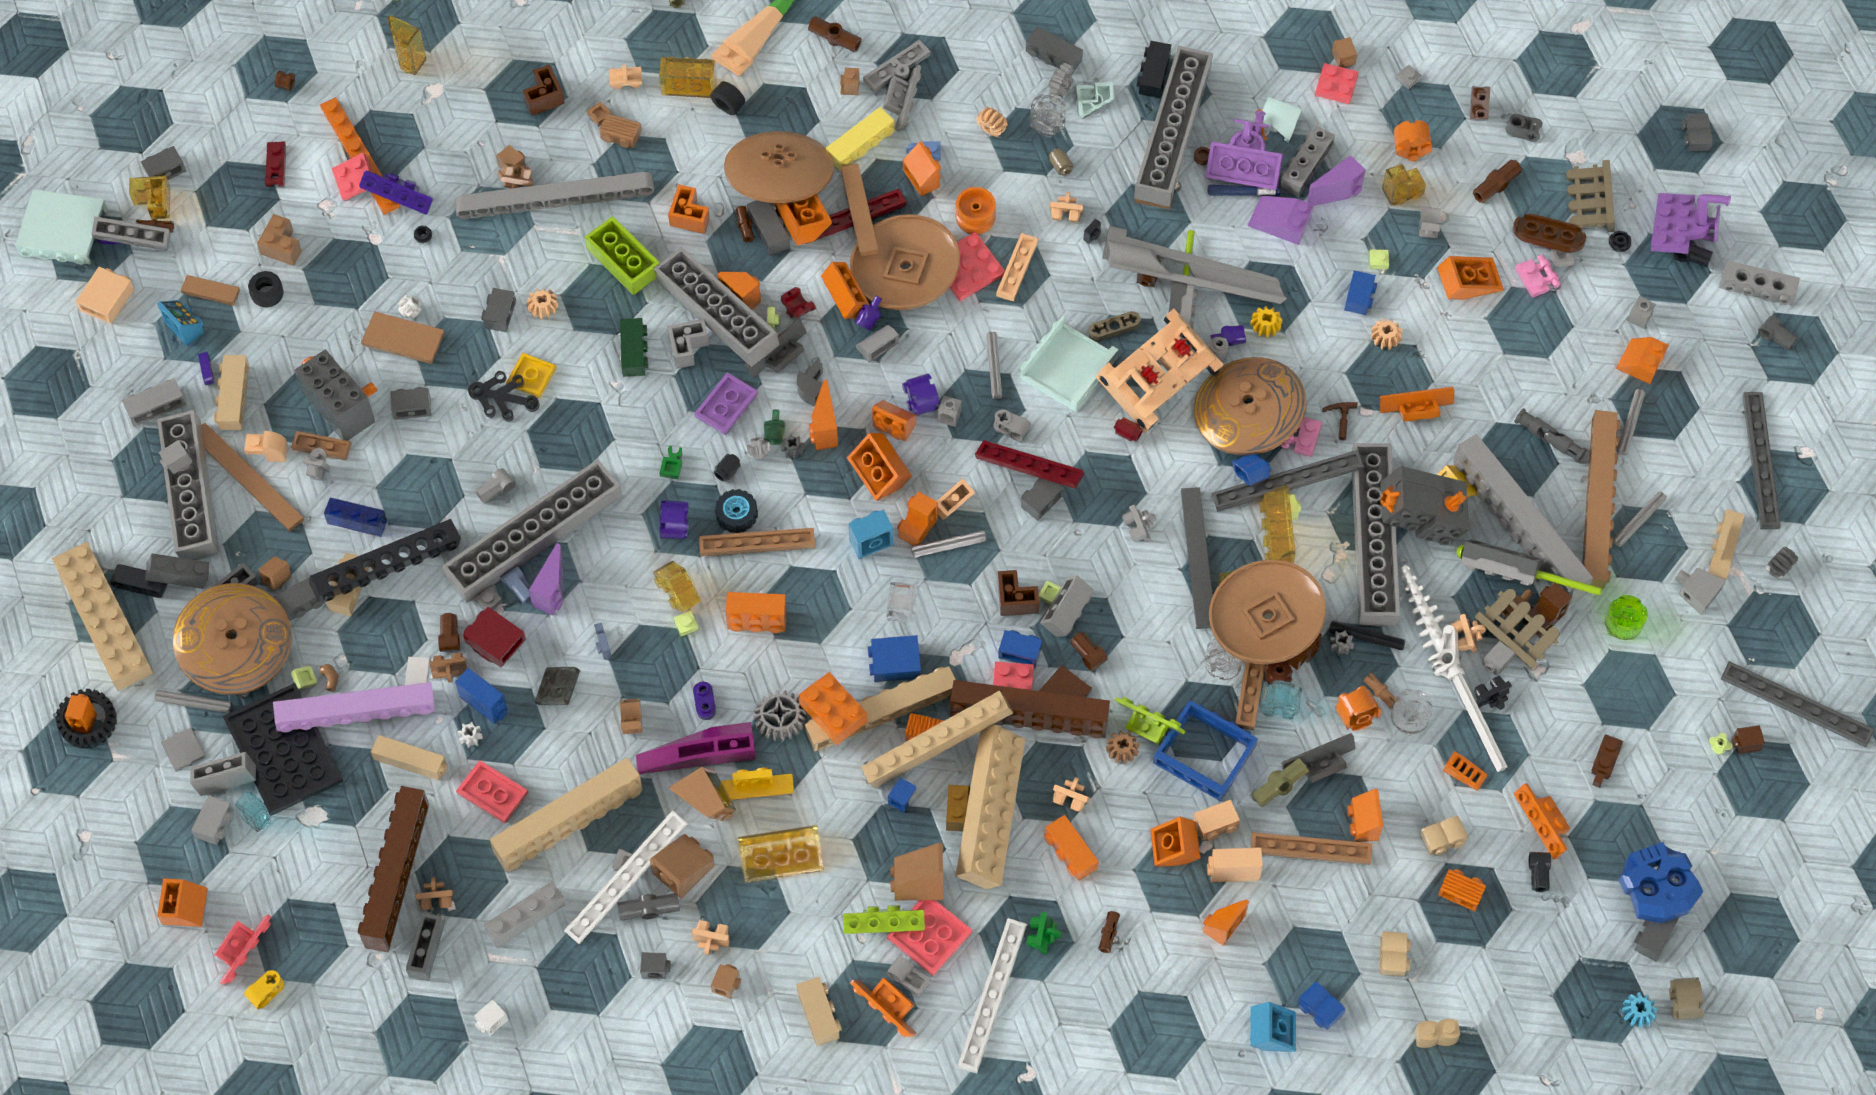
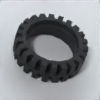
[56,689,117,748]

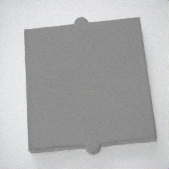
[161,728,205,772]

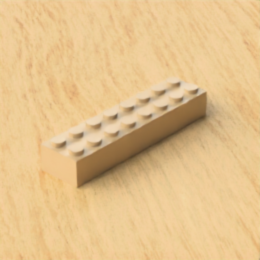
[52,542,153,691]
[956,724,1025,890]
[489,757,643,872]

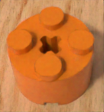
[1394,120,1432,162]
[1335,686,1381,731]

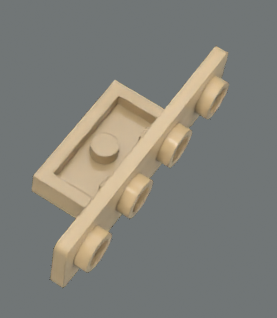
[1708,509,1745,580]

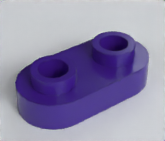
[693,681,716,720]

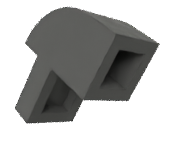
[797,360,823,407]

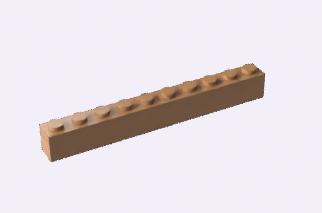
[1582,410,1620,589]

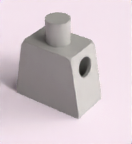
[1675,568,1726,615]

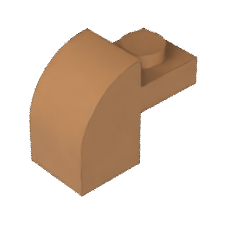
[620,698,642,734]

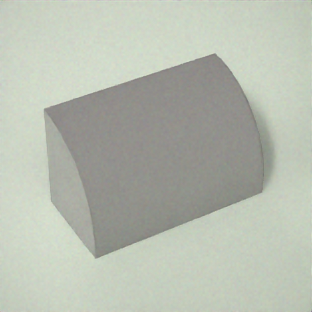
[856,325,899,363]

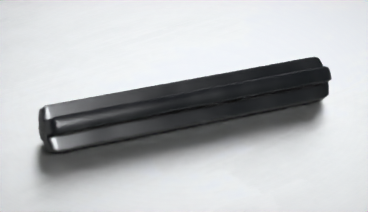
[1329,621,1405,650]

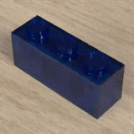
[324,497,387,537]

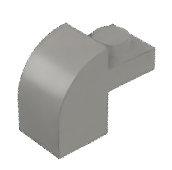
[1419,206,1441,238]

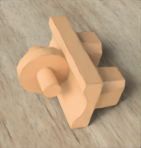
[609,64,642,89]
[1050,192,1083,223]
[1451,614,1486,653]
[1053,777,1090,812]
[692,920,730,955]

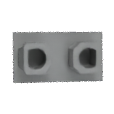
[303,448,330,481]
[1122,505,1156,542]

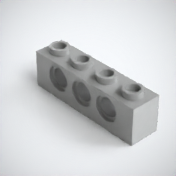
[91,216,170,251]
[1719,260,1800,305]

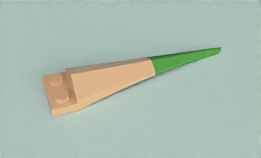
[711,0,795,77]

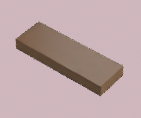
[181,275,240,306]
[291,431,352,461]

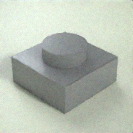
[1396,65,1422,90]
[1550,250,1575,268]
[475,586,502,610]

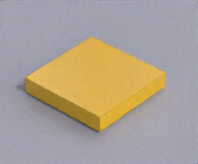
[506,352,557,398]

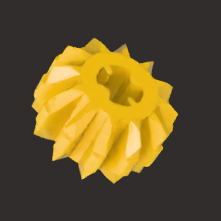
[1251,306,1283,338]

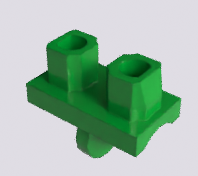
[1027,912,1062,954]

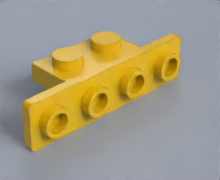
[721,767,794,800]

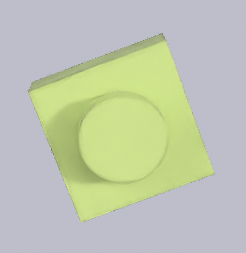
[1369,250,1389,269]
[767,307,779,330]
[1285,494,1301,521]
[1039,581,1061,605]
[673,611,699,637]
[291,666,318,690]

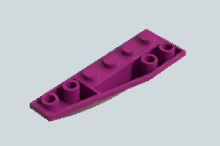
[636,722,756,774]

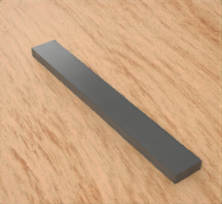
[1742,392,1781,529]
[1212,450,1364,512]
[1181,487,1213,629]
[1721,661,1875,748]

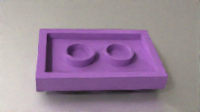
[694,373,758,435]

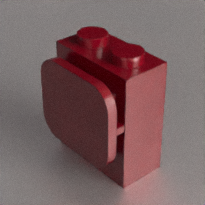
[463,607,526,668]

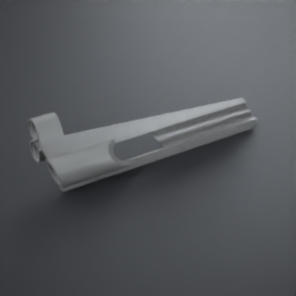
[1102,226,1287,304]

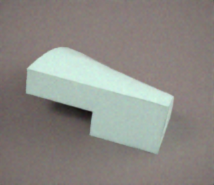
[1076,82,1114,118]
[1263,97,1302,143]

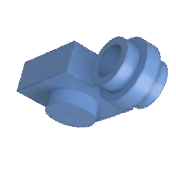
[906,141,941,161]

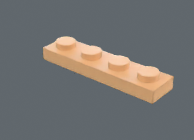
[996,233,1039,302]

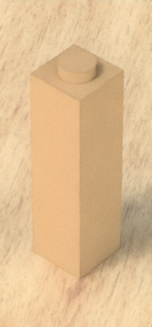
[371,735,448,781]

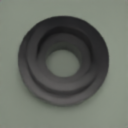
[414,225,432,243]

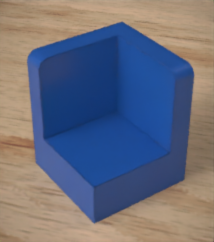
[888,777,916,813]

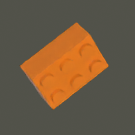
[726,592,787,633]
[799,672,867,745]

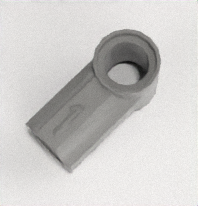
[475,468,516,504]

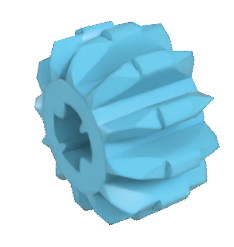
[1622,992,1658,1028]

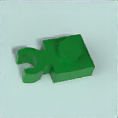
[659,446,683,480]

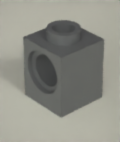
[640,952,671,979]

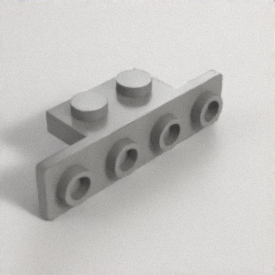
[883,65,921,131]

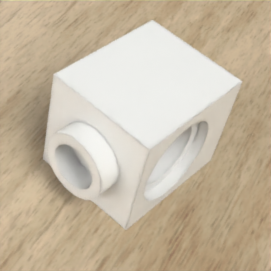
[474,1000,508,1036]

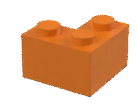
[668,184,710,234]
[897,491,938,546]

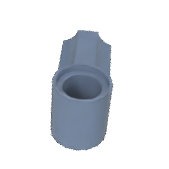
[501,566,532,605]

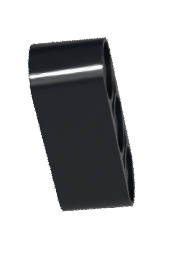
[110,564,168,598]

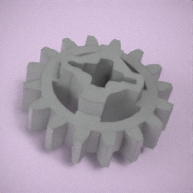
[1048,63,1074,102]

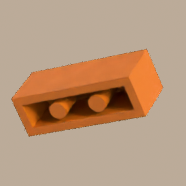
[821,262,870,319]
[1044,815,1099,881]

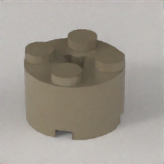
[1669,977,1704,1020]

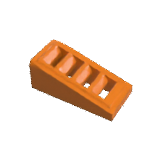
[1443,751,1488,791]

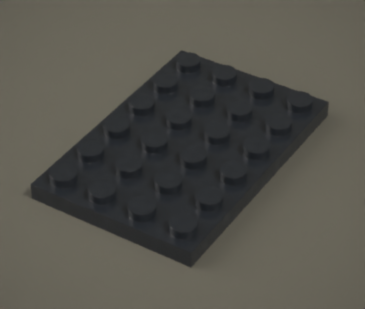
[223,683,343,816]

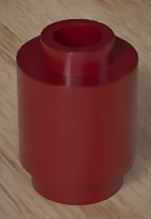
[1114,417,1143,442]

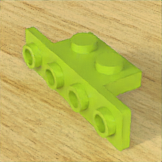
[1114,697,1185,745]
[843,905,925,934]

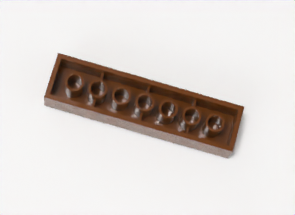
[950,680,1110,738]
[358,786,429,953]

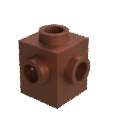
[1263,661,1293,693]

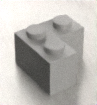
[667,319,709,369]

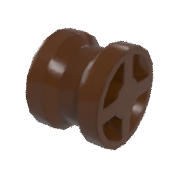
[275,70,295,91]

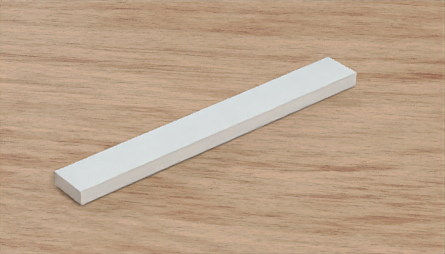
[564,810,688,945]
[958,918,1027,1074]

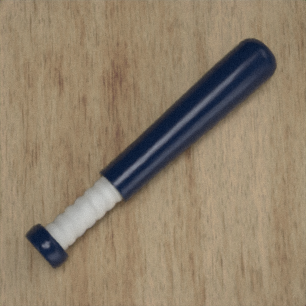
[1207,184,1280,197]

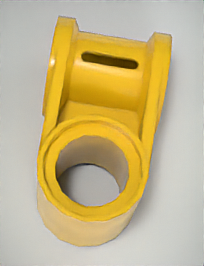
[244,970,284,1010]

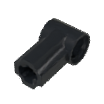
[1673,240,1713,267]
[1528,852,1551,892]

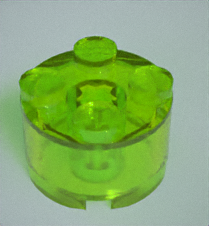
[1605,595,1648,640]

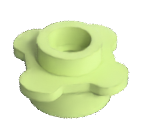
[1709,733,1732,755]

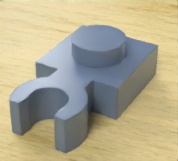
[594,622,612,660]

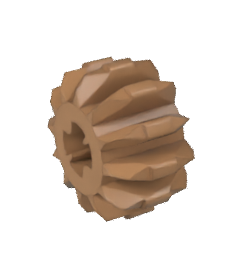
[1106,730,1139,765]

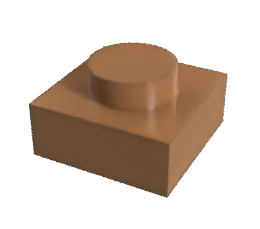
[587,102,612,127]

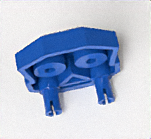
[1619,842,1703,923]

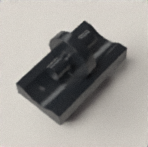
[1474,676,1512,710]

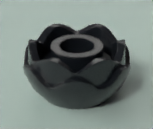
[1609,231,1631,252]

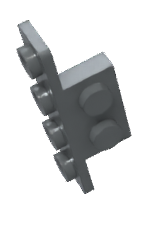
[745,319,807,378]
[1281,733,1356,783]

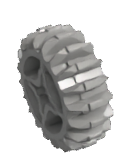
[754,689,807,742]

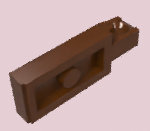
[1591,734,1623,788]

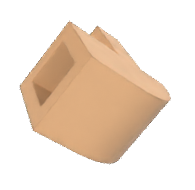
[244,431,288,462]

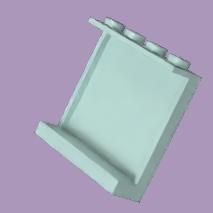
[15,189,108,265]
[1019,316,1118,412]

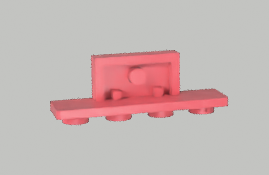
[214,914,271,985]

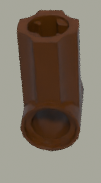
[438,613,460,652]
[1070,631,1108,671]

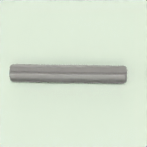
[987,332,1002,399]
[1617,389,1645,455]
[1613,491,1667,547]
[911,531,986,557]
[155,690,232,713]

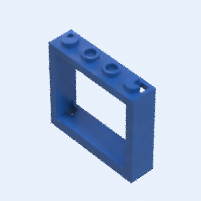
[1153,700,1258,802]

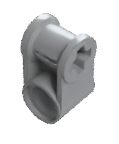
[993,409,1031,442]

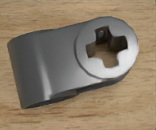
[1506,114,1543,142]

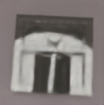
[534,667,580,705]

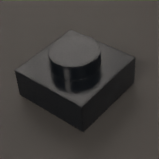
[1083,219,1101,244]

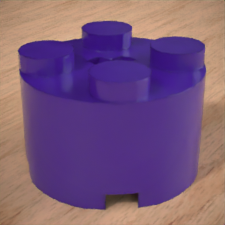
[902,373,940,416]
[659,500,688,539]

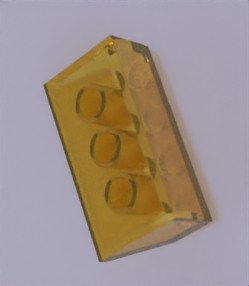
[1259,485,1296,563]
[738,825,824,883]

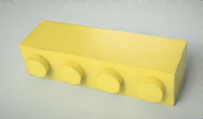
[826,107,895,171]

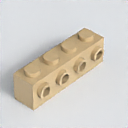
[214,355,249,430]

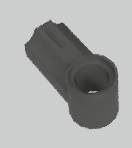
[1758,316,1798,351]

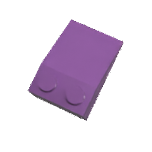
[1307,155,1366,206]
[1248,196,1314,245]
[529,543,564,615]

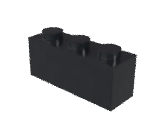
[1136,41,1172,98]

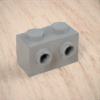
[191,795,234,845]

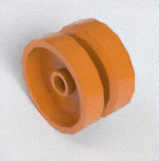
[956,187,996,234]

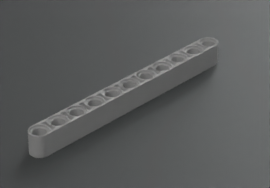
[455,172,654,219]

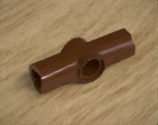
[808,16,862,52]
[1472,159,1522,203]

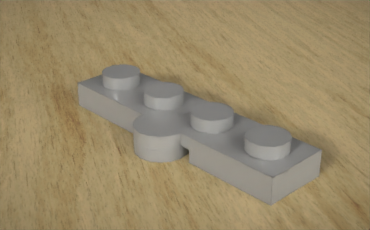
[863,40,931,92]

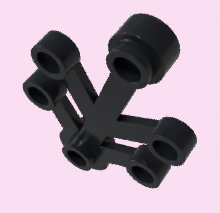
[468,371,540,422]

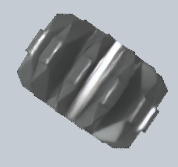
[1766,547,1798,579]

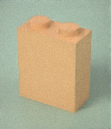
[76,267,134,324]
[1207,848,1263,882]

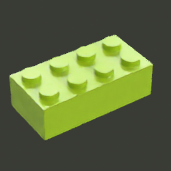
[584,216,660,295]

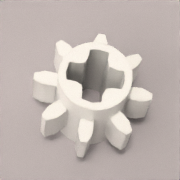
[398,295,422,318]
[457,722,483,748]

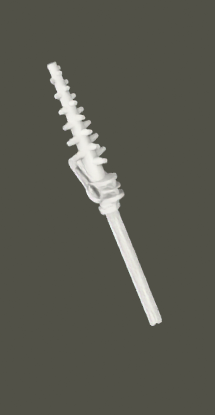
[1400,565,1508,772]

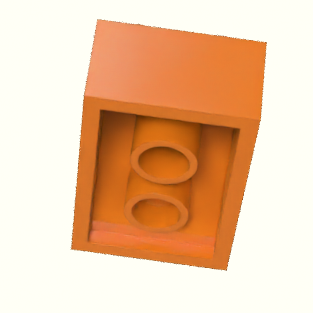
[1437,256,1504,300]
[809,380,838,450]

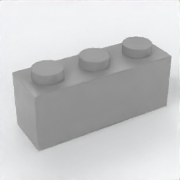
[122,378,186,427]
[1040,575,1094,637]
[190,752,256,796]

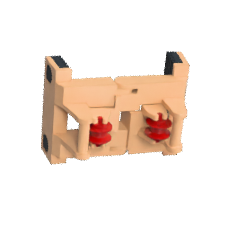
[1096,309,1224,433]

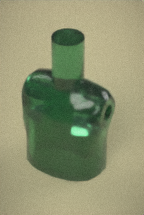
[764,409,786,445]

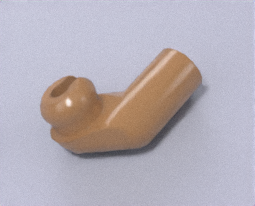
[319,664,339,692]

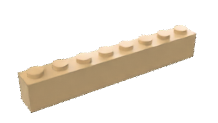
[805,666,956,751]
[861,691,1013,789]

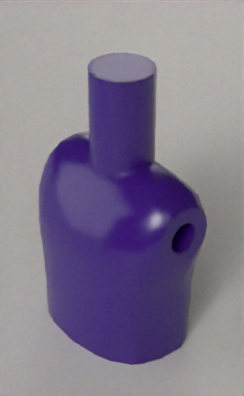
[855,296,882,331]
[1210,325,1246,346]

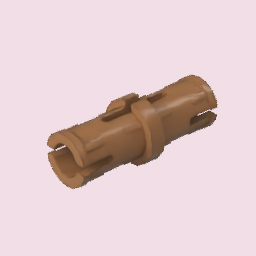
[1363,673,1399,709]

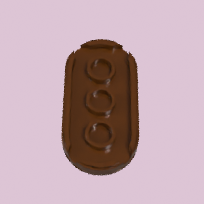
[1513,214,1586,253]

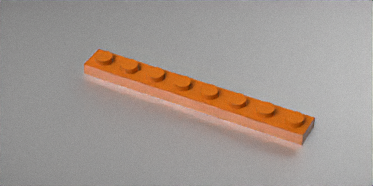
[320,97,400,215]

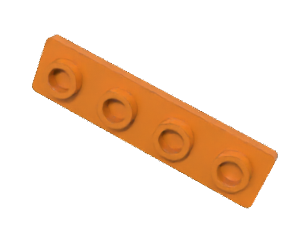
[1380,387,1454,422]
[1514,783,1571,859]
[850,977,917,1037]

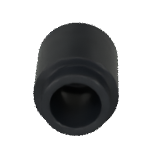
[713,454,741,482]

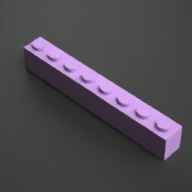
[273,682,435,732]

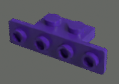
[359,170,433,215]

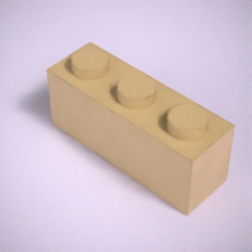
[325,552,370,616]
[796,977,842,1046]

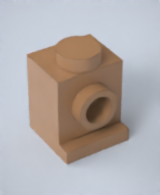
[840,68,860,95]

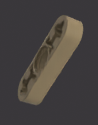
[1089,311,1141,341]

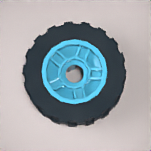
[715,489,758,533]

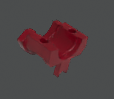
[781,287,816,319]

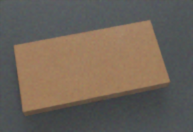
[361,311,445,364]

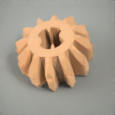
[976,107,1008,137]
[527,287,559,320]
[1371,318,1403,350]

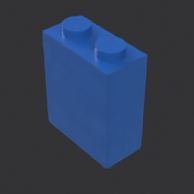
[868,635,921,682]
[455,668,508,724]

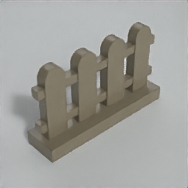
[1566,160,1615,232]
[1475,589,1560,671]

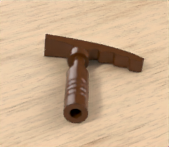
[1322,402,1358,440]

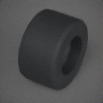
[710,81,745,115]
[248,271,284,308]

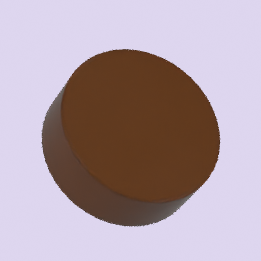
[1194,147,1210,165]

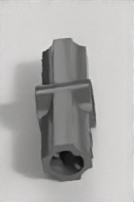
[618,893,680,921]

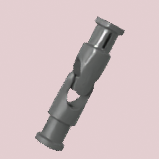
[1514,408,1587,463]

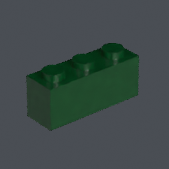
[620,318,649,377]

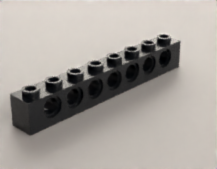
[309,519,461,602]

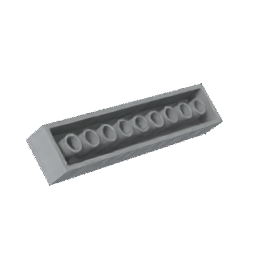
[1134,46,1213,207]
[1453,434,1593,605]
[1351,443,1400,626]
[442,459,622,603]

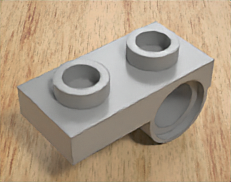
[886,956,931,997]

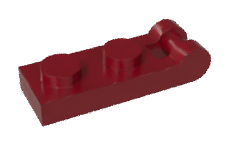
[265,141,286,187]

